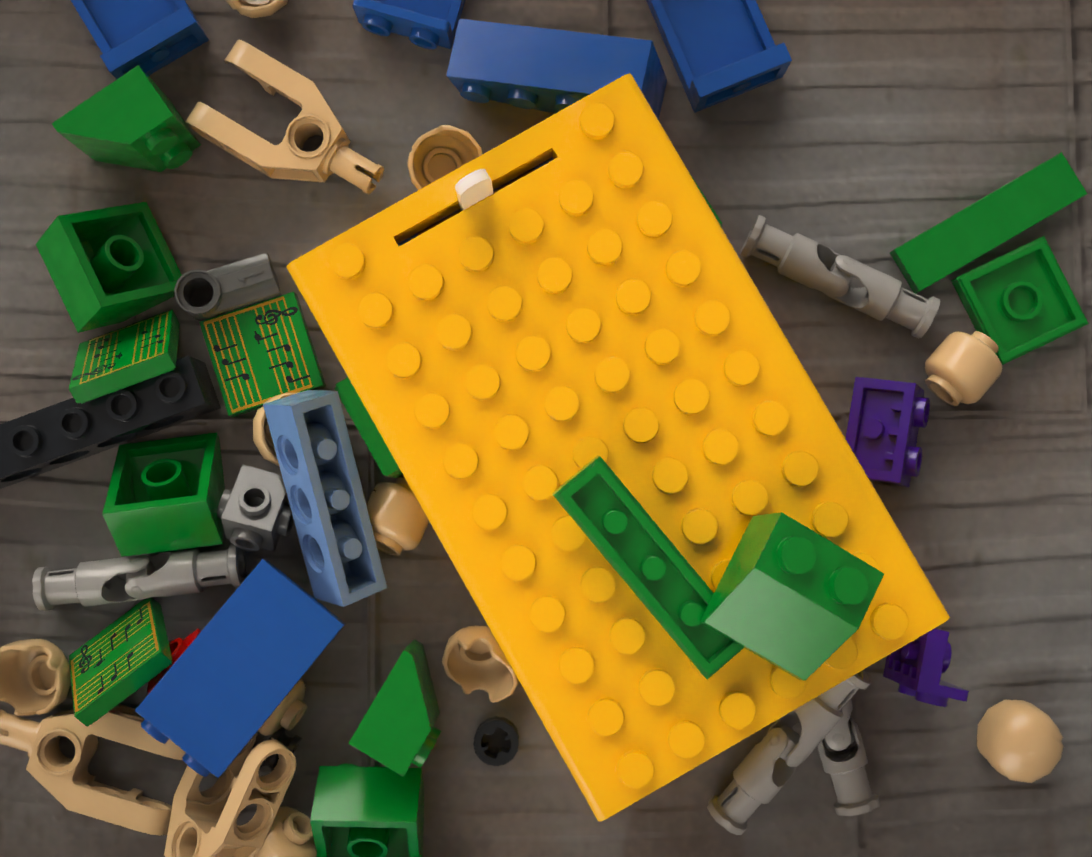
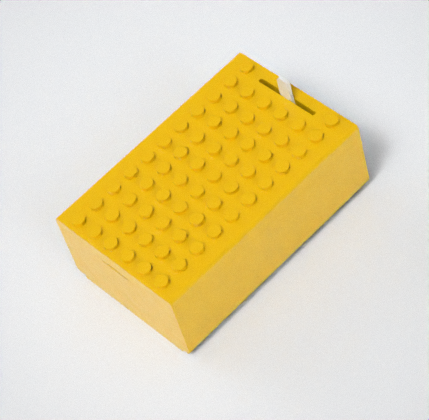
[286,73,950,822]

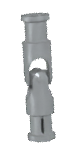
[739,215,940,339]
[32,544,247,612]
[707,670,871,835]

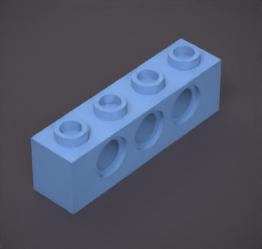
[263,390,387,607]

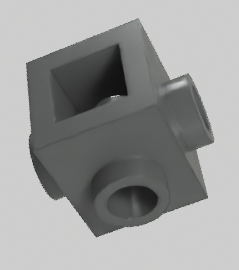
[217,464,294,551]

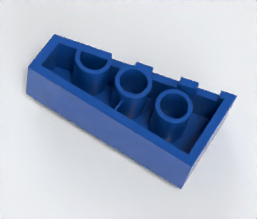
[446,19,667,120]

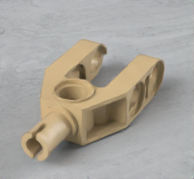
[185,40,384,195]
[0,704,186,836]
[164,733,296,857]

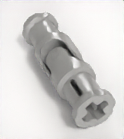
[817,699,881,816]

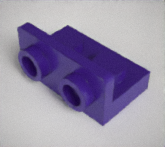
[845,377,930,487]
[883,628,969,707]

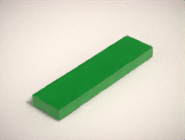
[890,152,1087,294]
[552,455,744,679]

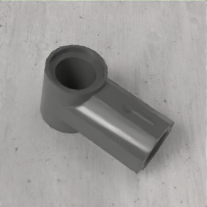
[174,253,281,321]

